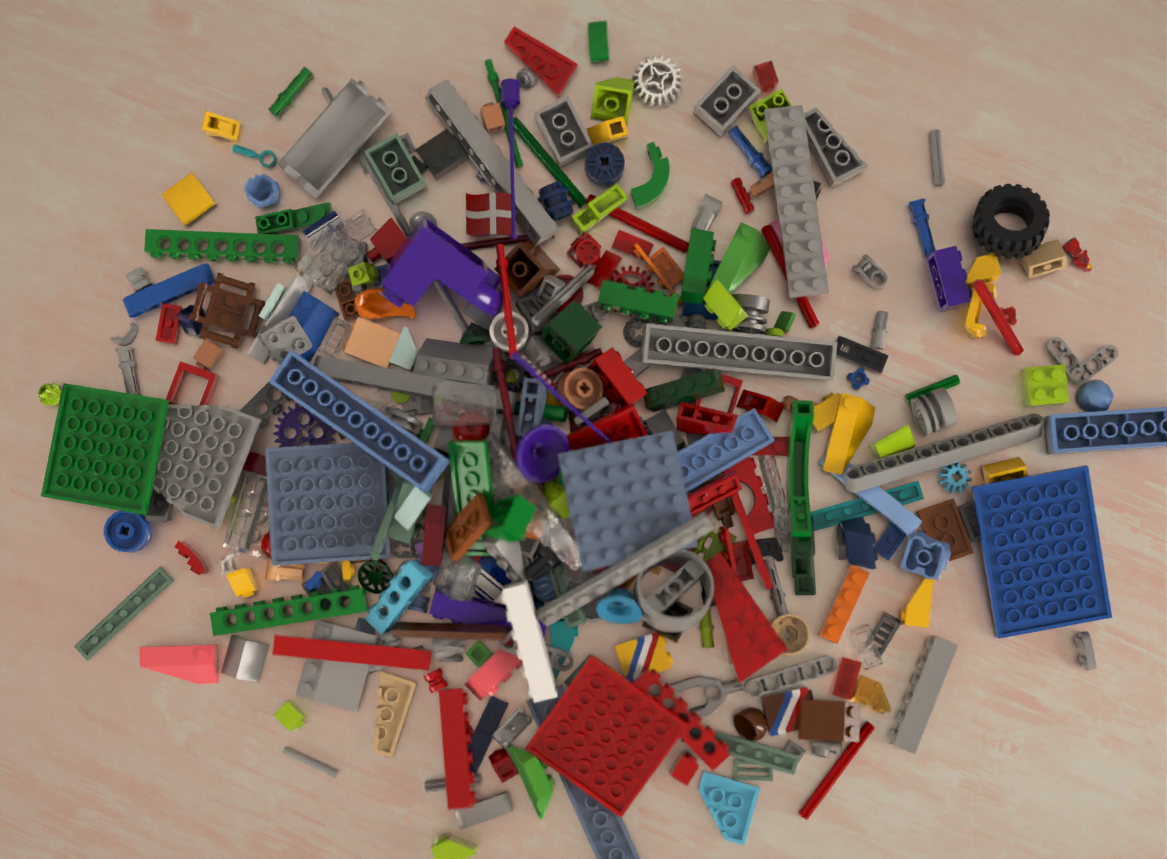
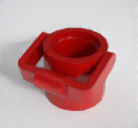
[566,233,601,268]

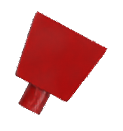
[366,218,406,263]

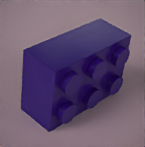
[926,246,972,313]

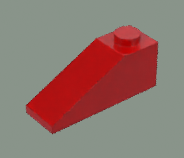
[676,402,738,435]

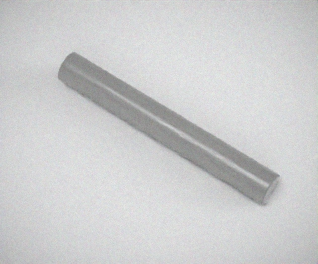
[282,747,339,778]

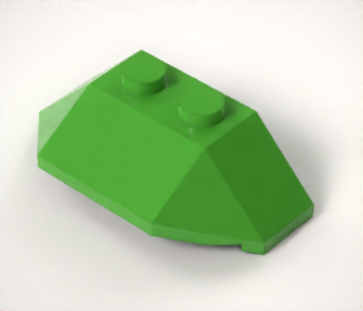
[508,744,555,820]

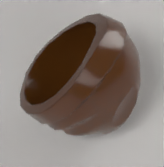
[733,708,767,741]

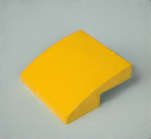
[161,172,216,226]

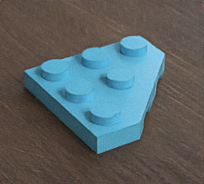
[698,771,760,845]

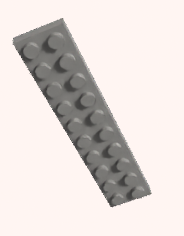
[764,105,829,298]

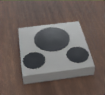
[574,397,610,429]

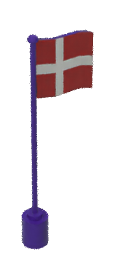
[466,78,520,240]

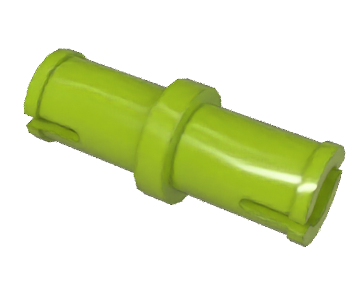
[698,608,715,648]

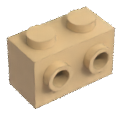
[1021,239,1066,279]

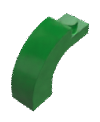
[630,142,670,211]

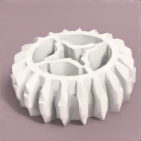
[632,55,682,106]

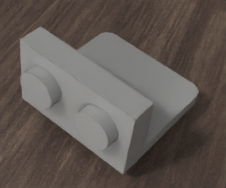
[258,315,312,365]

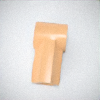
[265,560,305,581]

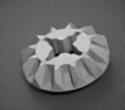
[623,317,651,347]

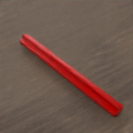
[586,194,689,253]
[761,225,820,328]
[799,722,875,820]

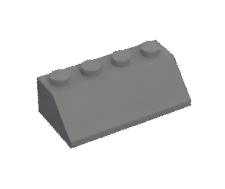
[414,338,495,387]

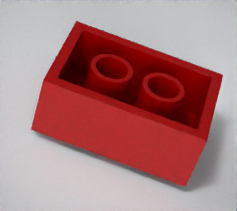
[587,347,647,408]

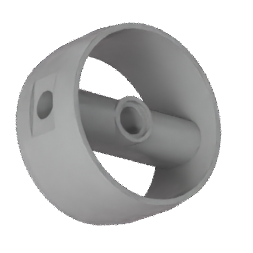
[633,549,714,633]

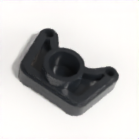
[748,537,784,565]

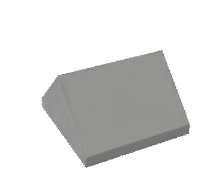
[221,635,269,682]

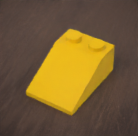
[982,457,1028,484]

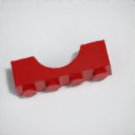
[729,457,776,534]

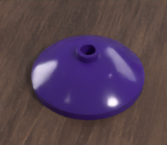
[516,424,570,482]

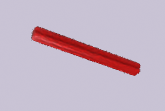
[973,279,1024,356]

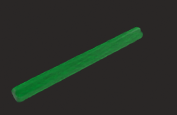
[513,117,587,207]

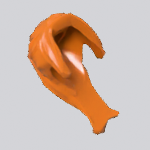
[354,288,416,320]

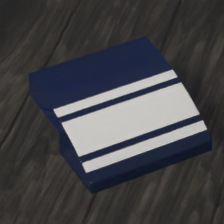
[302,210,344,246]
[459,556,512,601]

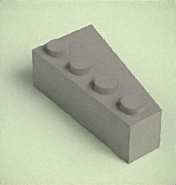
[804,107,868,188]

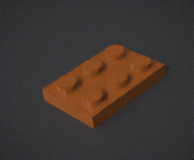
[444,493,492,562]
[916,498,974,561]

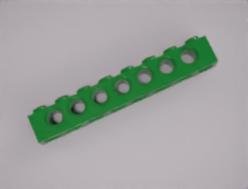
[144,229,301,264]
[210,585,369,636]

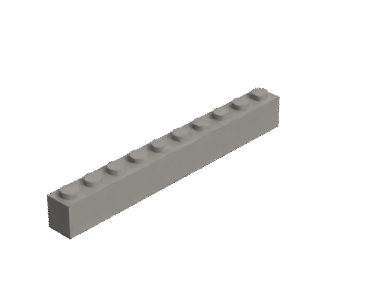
[425,80,558,246]

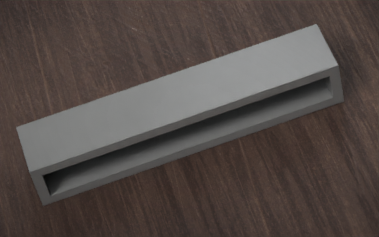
[889,635,958,754]

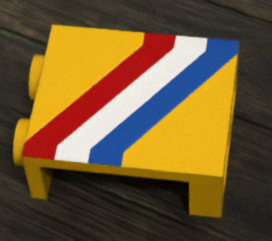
[614,632,673,682]

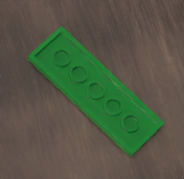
[448,440,494,556]

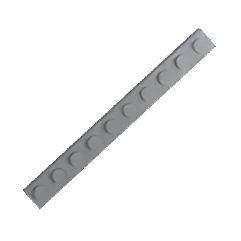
[535,512,715,627]

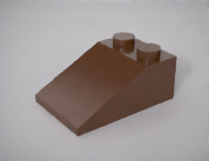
[798,699,860,742]

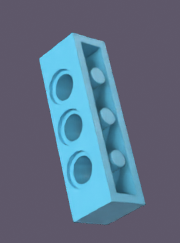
[365,559,434,635]

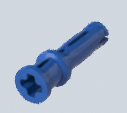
[728,125,772,178]
[908,198,936,257]

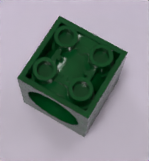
[540,300,602,365]

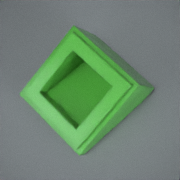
[774,311,796,334]

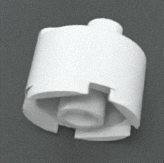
[490,311,529,353]

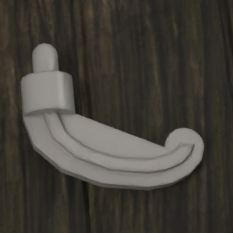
[111,322,137,345]

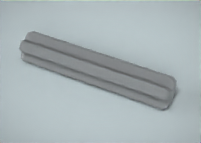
[930,129,945,185]
[424,774,482,792]

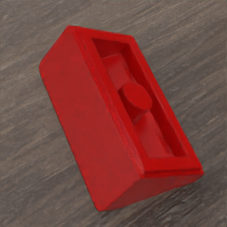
[587,250,622,290]

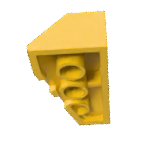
[822,393,875,475]

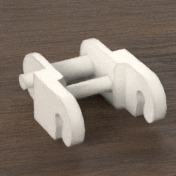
[217,552,243,576]

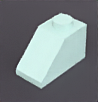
[389,327,418,372]

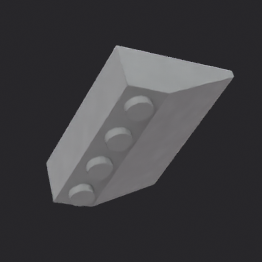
[295,620,378,711]

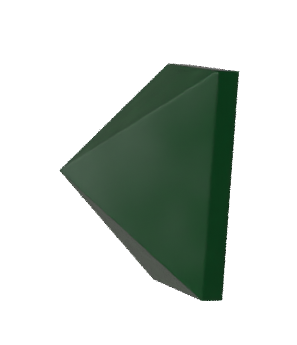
[460,322,492,344]

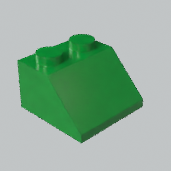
[483,494,536,543]

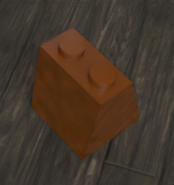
[494,242,560,297]

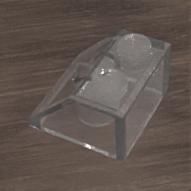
[433,548,481,601]

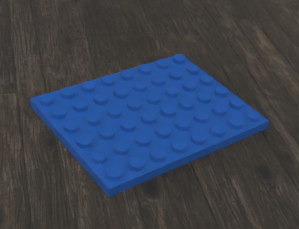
[972,465,1112,639]

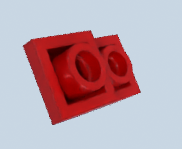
[175,541,209,575]

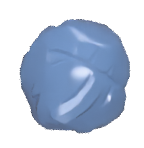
[244,174,279,207]
[1077,379,1114,412]

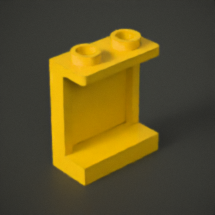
[965,282,997,338]

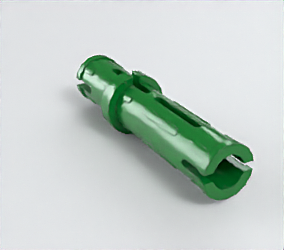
[268,67,313,117]

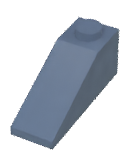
[516,378,548,436]

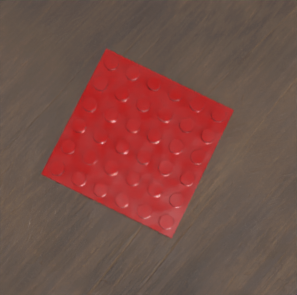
[525,654,689,818]

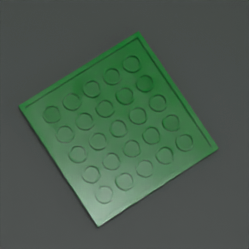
[41,383,169,515]

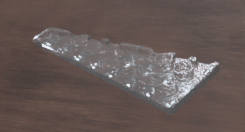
[484,433,581,570]

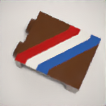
[760,686,814,736]

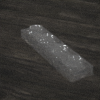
[758,455,791,531]

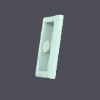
[394,486,432,530]

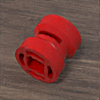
[423,668,448,693]

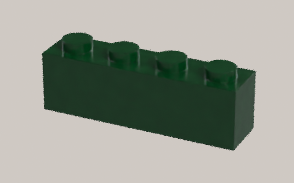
[644,369,725,412]

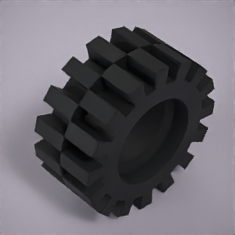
[493,357,531,393]

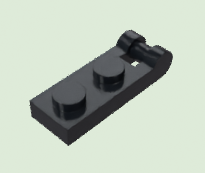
[836,336,889,374]

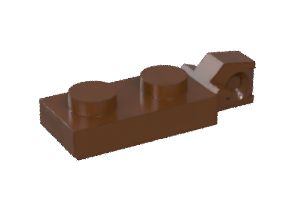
[705,475,735,528]

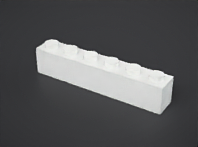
[501,580,559,702]

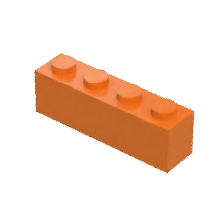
[817,565,870,644]

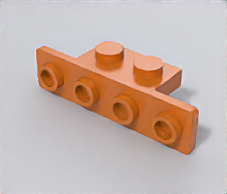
[633,243,684,305]

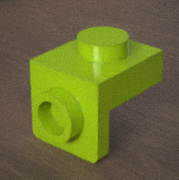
[348,262,379,286]

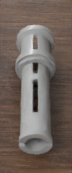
[115,345,139,395]

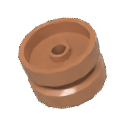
[554,367,603,413]

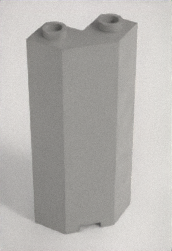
[277,78,391,198]

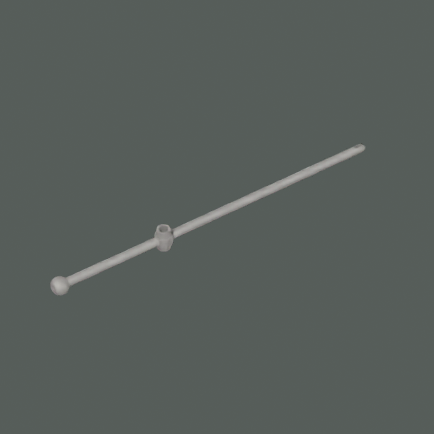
[321,87,468,336]

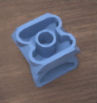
[901,530,951,581]

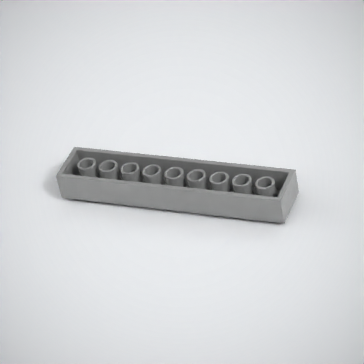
[640,324,837,381]

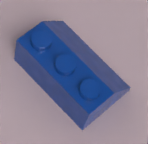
[288,291,340,362]

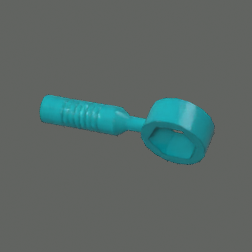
[232,144,277,168]

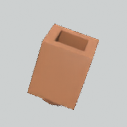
[480,102,505,134]
[193,339,225,370]

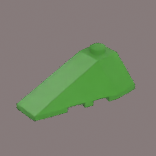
[709,222,770,294]

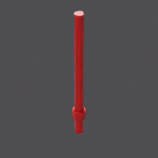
[496,244,517,359]

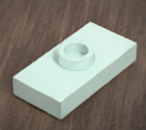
[259,283,286,321]

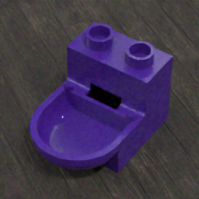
[381,216,503,317]

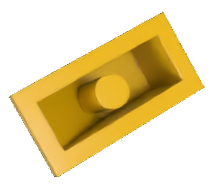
[226,568,259,599]

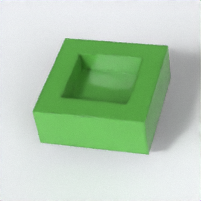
[465,640,492,667]

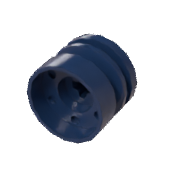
[585,142,625,189]

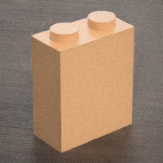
[343,317,401,368]

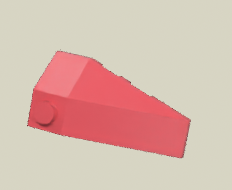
[140,644,218,684]

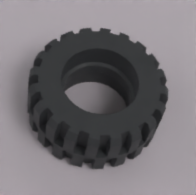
[972,184,1050,259]

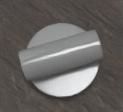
[516,68,538,88]

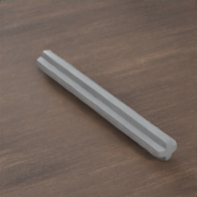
[532,266,595,326]

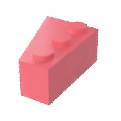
[464,638,523,701]

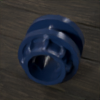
[537,181,575,221]

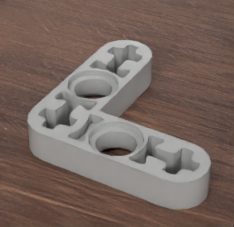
[1045,337,1118,385]

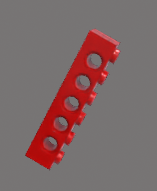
[632,667,730,771]

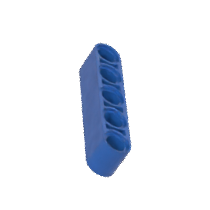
[122,263,216,318]

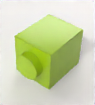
[274,700,306,732]

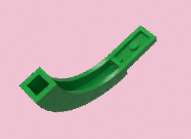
[787,400,814,537]

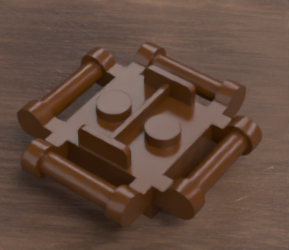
[188,272,265,349]

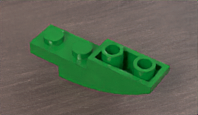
[255,202,334,234]

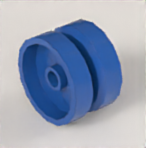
[104,511,153,553]

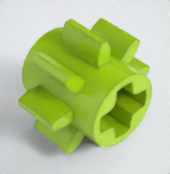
[38,382,62,406]

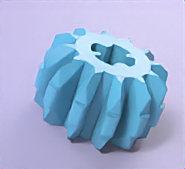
[938,462,972,493]

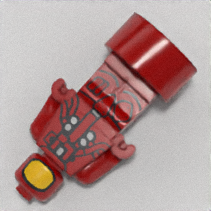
[1063,237,1092,272]

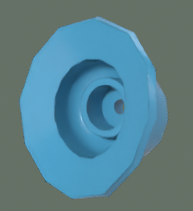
[596,588,643,624]

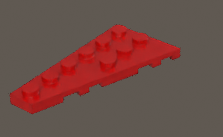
[705,552,788,683]

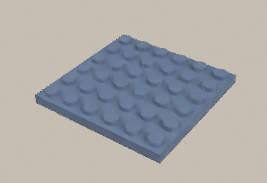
[557,431,698,571]
[265,443,390,566]

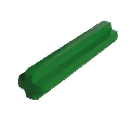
[905,375,960,404]

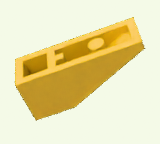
[900,576,934,628]

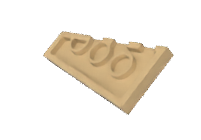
[373,671,417,758]

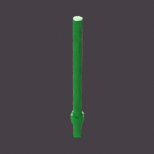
[484,59,523,168]

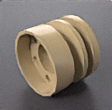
[770,614,810,656]

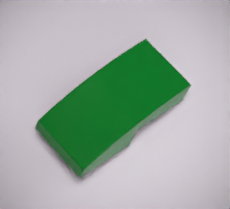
[588,21,609,62]

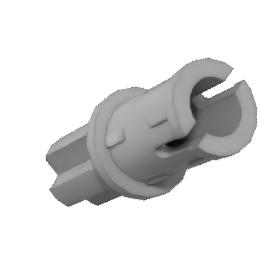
[871,311,889,349]

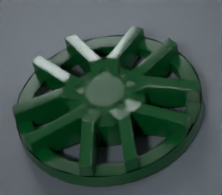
[358,560,394,594]

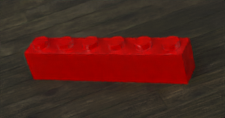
[439,688,476,810]

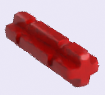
[731,177,755,214]

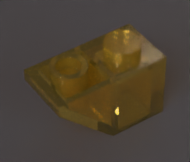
[851,675,892,714]

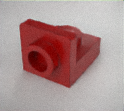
[488,748,519,783]

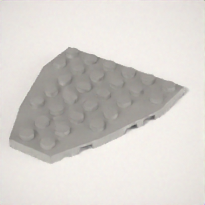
[152,404,261,529]

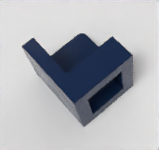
[177,305,206,335]

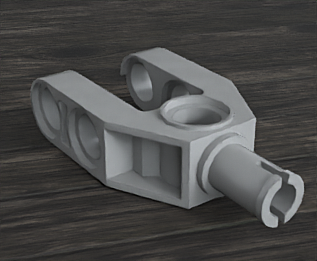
[669,676,743,720]

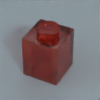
[752,60,779,93]

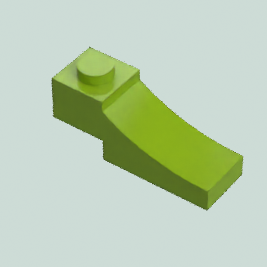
[569,183,629,236]

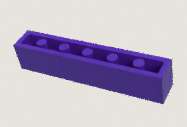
[429,587,547,638]

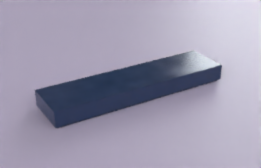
[468,695,509,775]

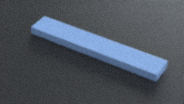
[819,455,922,537]

